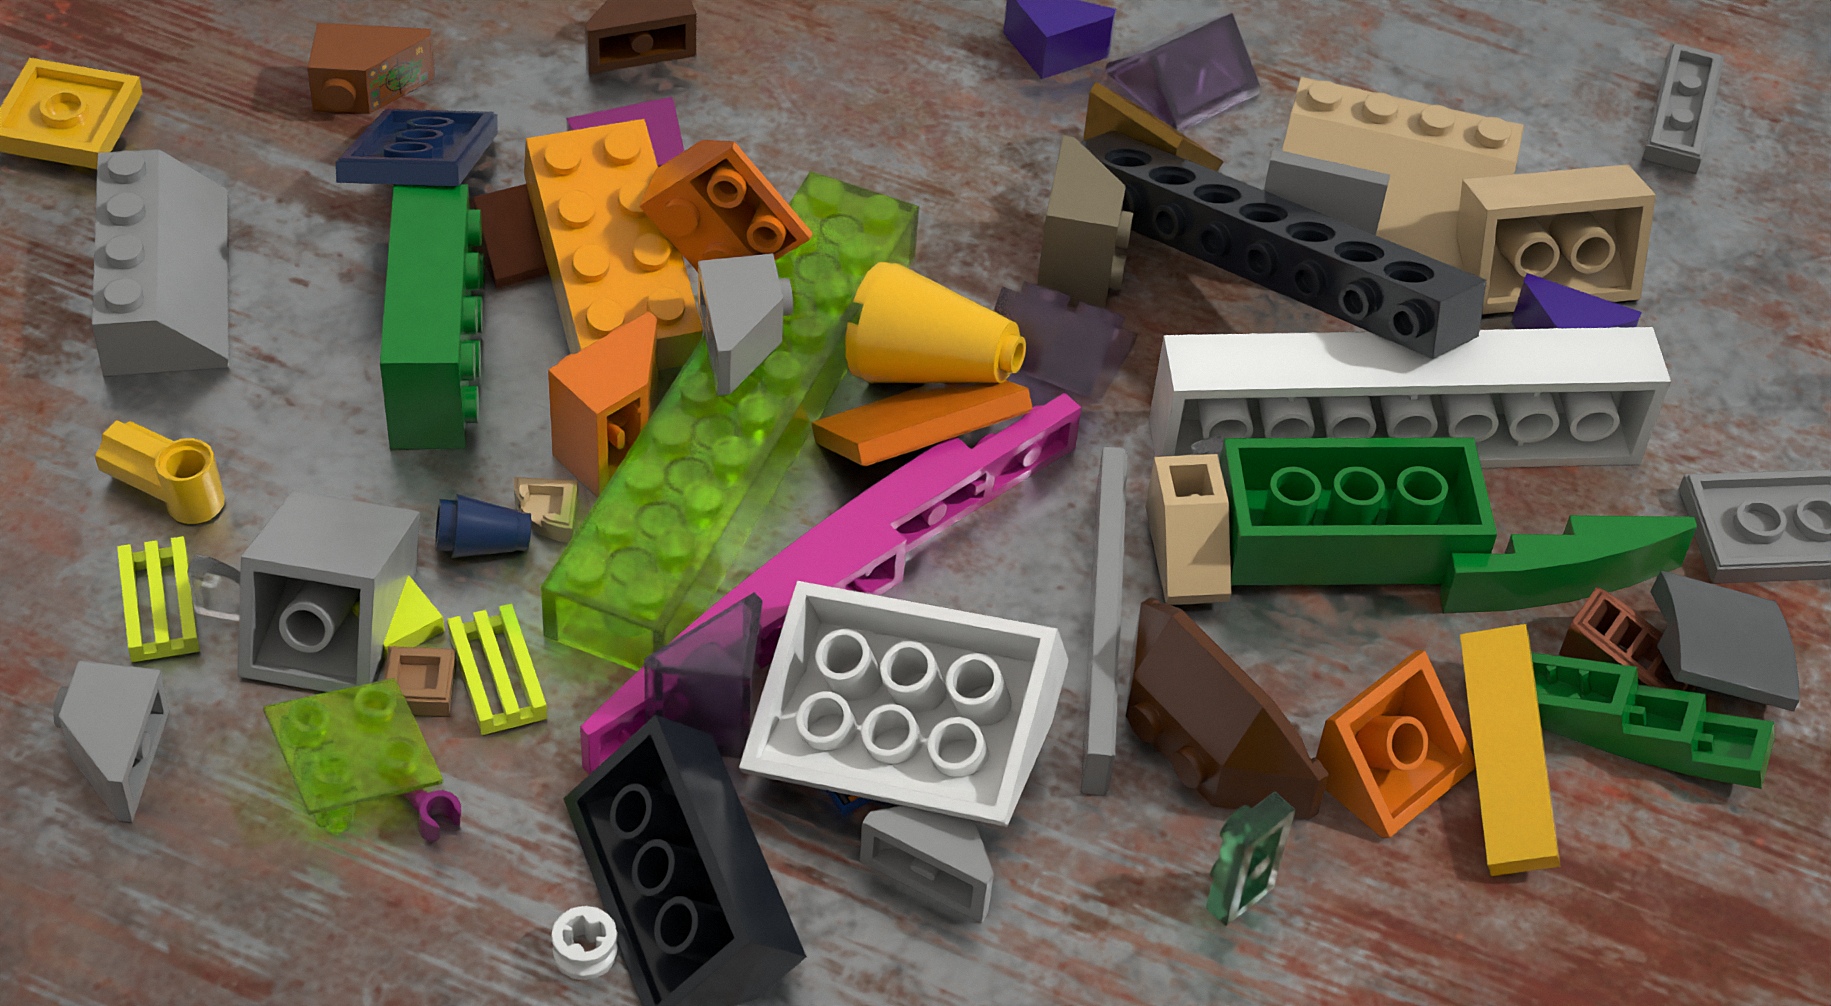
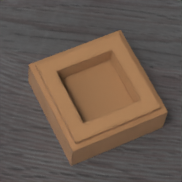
[380,646,457,717]

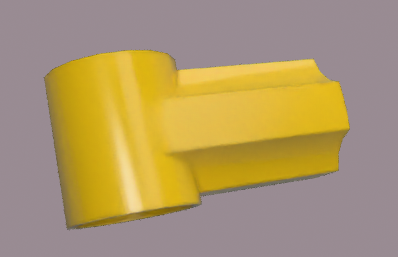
[95,420,225,524]

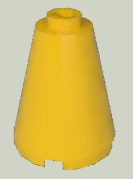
[845,262,1026,383]

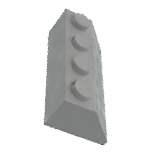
[92,149,229,376]

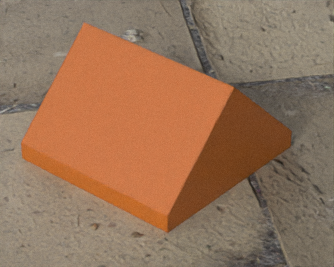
[1315,650,1476,838]

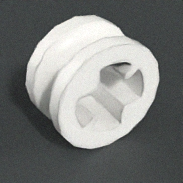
[551,906,618,981]

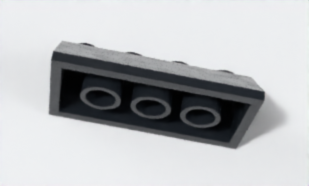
[563,715,807,1006]

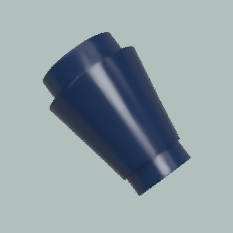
[435,494,531,558]

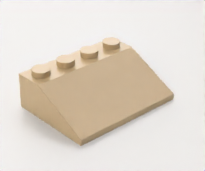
[1282,77,1524,271]

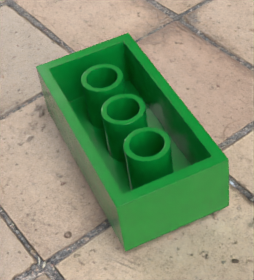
[380,184,485,449]
[1219,437,1497,585]

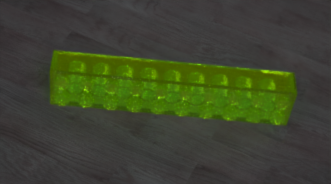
[541,171,919,671]

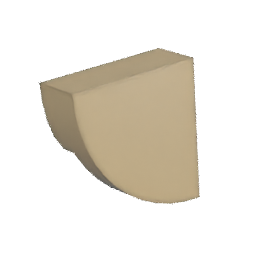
[514,477,578,543]

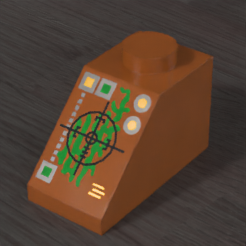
[307,23,435,114]

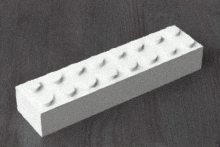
[1149,327,1671,468]

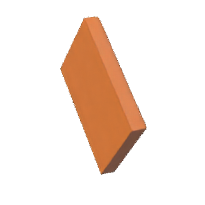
[811,380,1033,467]

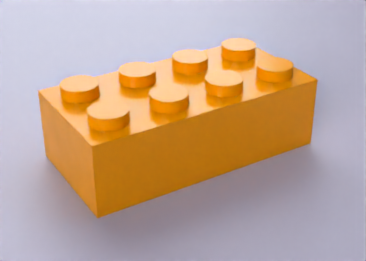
[524,119,703,370]

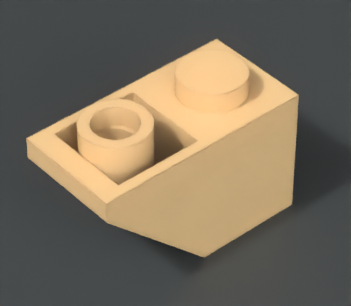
[1145,454,1231,605]

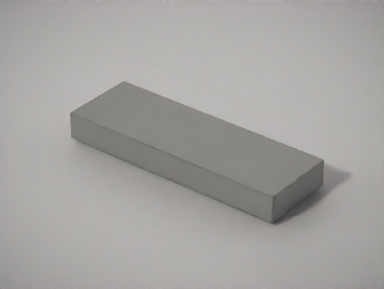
[1642,43,1724,173]

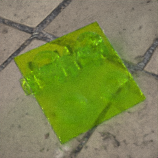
[263,678,444,834]

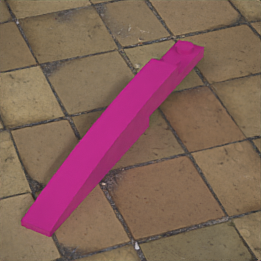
[580,393,1081,775]

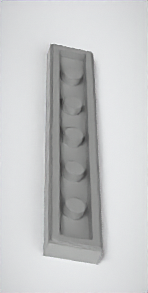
[1081,446,1128,795]

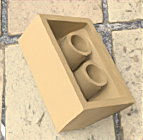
[1457,164,1656,315]

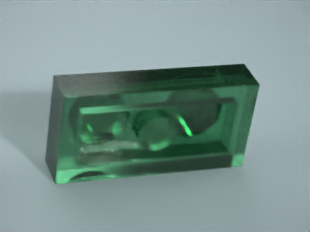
[1206,791,1296,926]

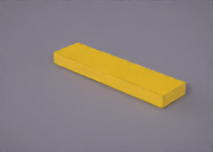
[1460,624,1561,876]

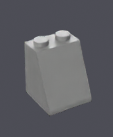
[237,490,420,699]

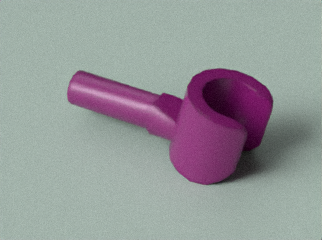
[387,766,461,842]

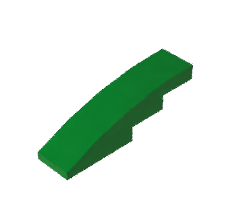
[1439,515,1697,614]
[1531,652,1775,789]

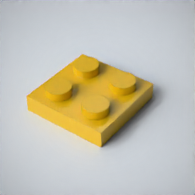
[0,58,143,169]

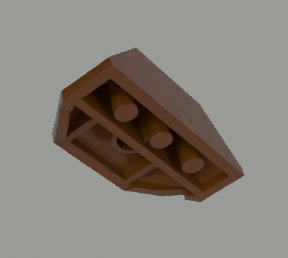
[1125,597,1329,820]

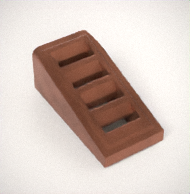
[1559,587,1697,692]

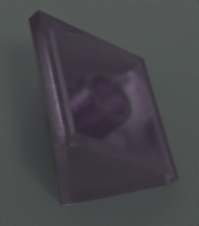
[1105,13,1260,132]
[644,592,763,759]

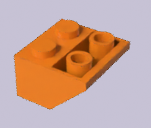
[639,140,813,272]
[548,311,658,499]

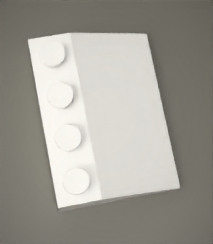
[739,581,1069,827]

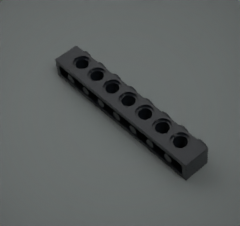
[1080,130,1487,359]

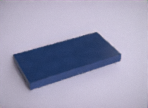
[335,109,498,186]

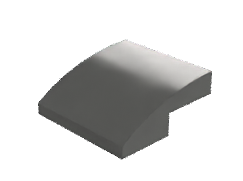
[1650,570,1799,712]

